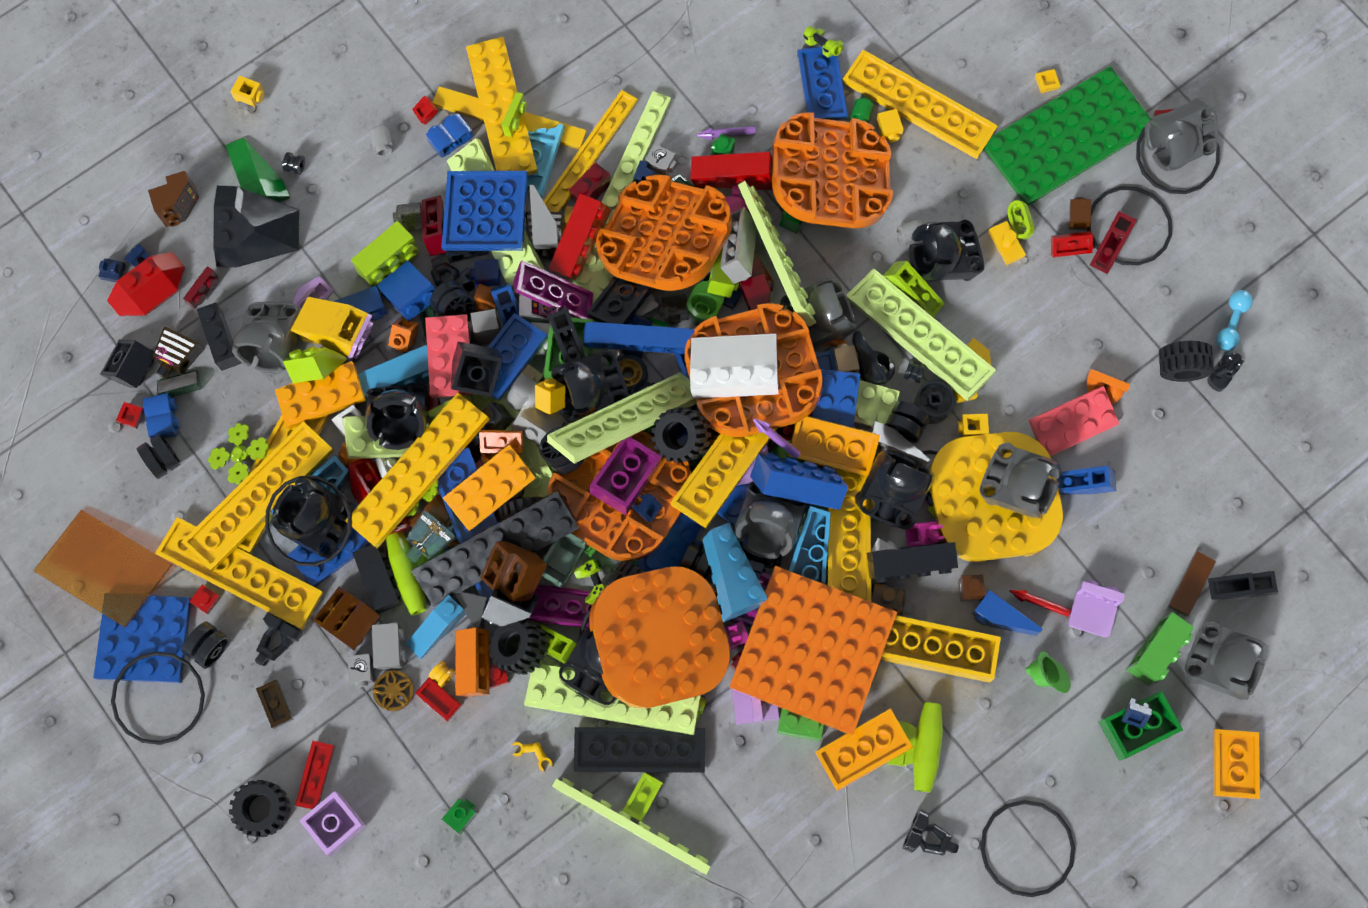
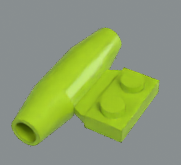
[386,531,445,615]
[886,702,943,793]

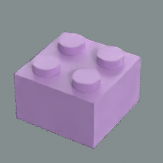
[299,791,367,856]

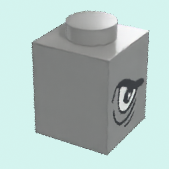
[645,143,677,176]
[347,654,374,688]

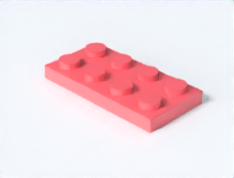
[425,315,473,398]
[1028,386,1119,456]

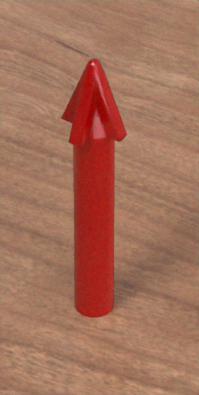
[1009,590,1071,617]

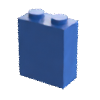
[376,261,435,322]

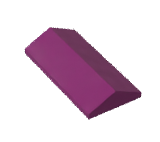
[513,260,594,319]
[527,585,592,628]

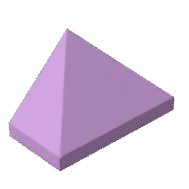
[293,276,333,310]

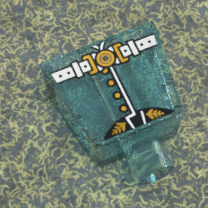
[405,510,457,563]

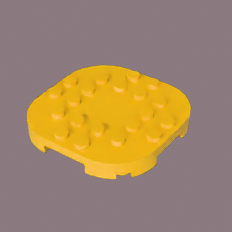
[929,432,1063,563]

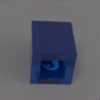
[470,259,501,286]

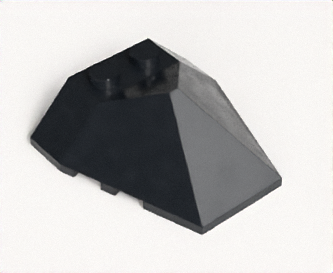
[213,185,300,268]

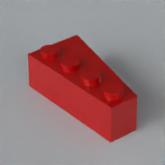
[690,152,773,190]
[548,193,612,281]

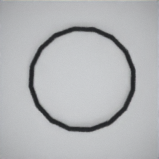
[1136,127,1220,194]
[1087,186,1172,266]
[265,476,352,566]
[111,651,205,745]
[980,800,1075,897]

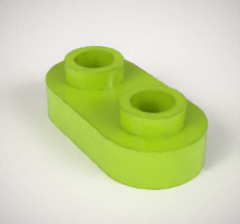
[1007,200,1034,239]

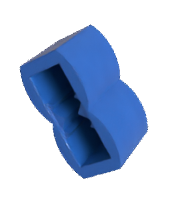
[426,113,473,158]
[143,393,181,438]

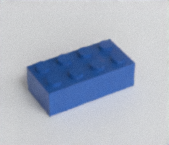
[750,453,848,510]

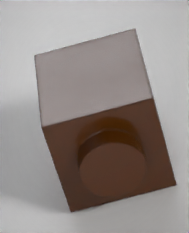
[1069,197,1091,230]
[958,574,986,601]

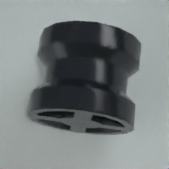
[282,152,305,175]
[904,359,926,383]

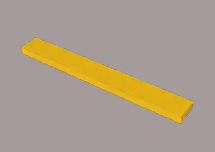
[433,86,587,150]
[543,89,638,212]

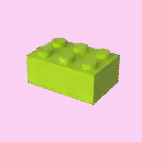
[351,221,419,288]

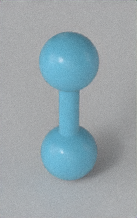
[1216,290,1253,351]

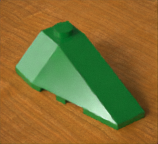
[225,138,290,202]

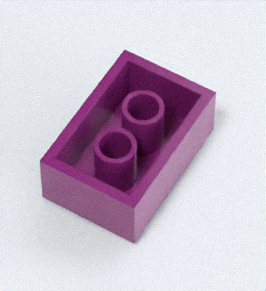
[590,437,662,516]

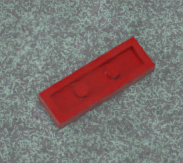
[295,740,335,809]

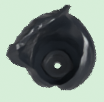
[852,330,895,385]

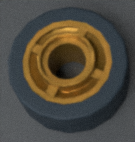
[617,354,648,394]

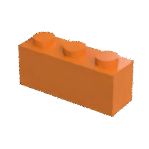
[455,628,490,697]

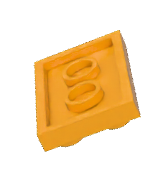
[1213,729,1260,799]

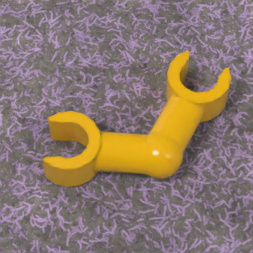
[511,742,553,772]

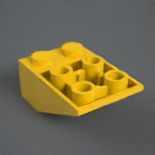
[291,297,368,357]

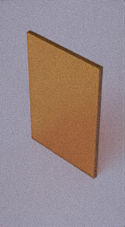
[33,510,172,628]

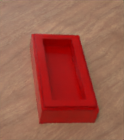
[415,677,462,722]

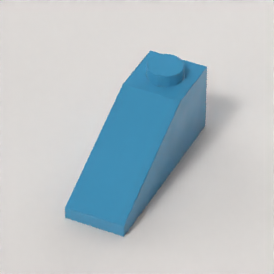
[406,595,466,659]

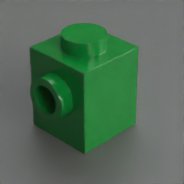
[441,798,478,834]

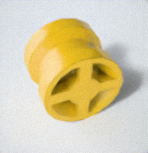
[429,660,456,688]

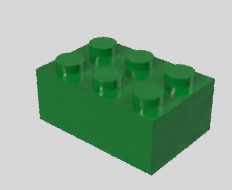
[1098,690,1183,761]

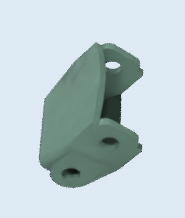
[542,533,587,588]

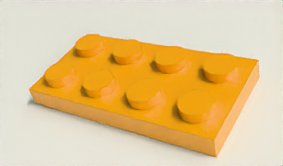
[275,361,366,429]
[787,416,880,476]
[443,444,537,531]
[815,708,913,791]

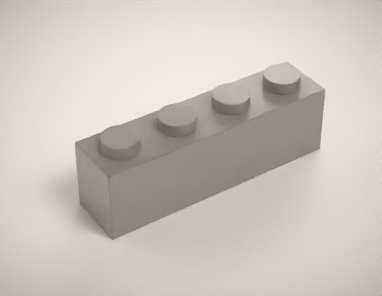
[720,207,757,284]

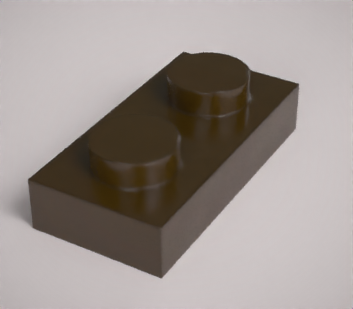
[256,679,294,729]

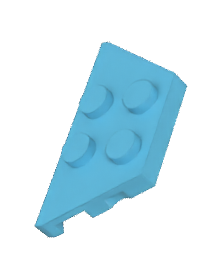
[527,124,565,197]

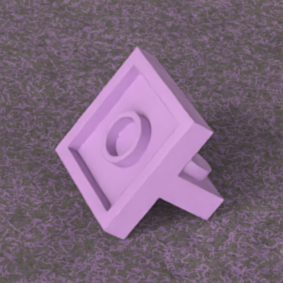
[732,689,779,725]

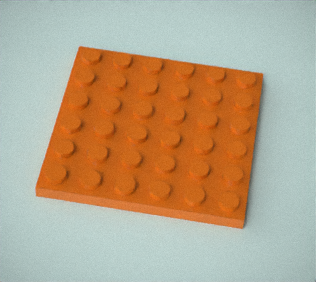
[729,566,897,736]

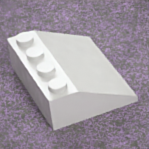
[690,334,779,399]

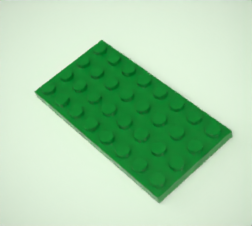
[984,66,1151,206]

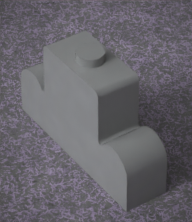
[506,373,571,445]

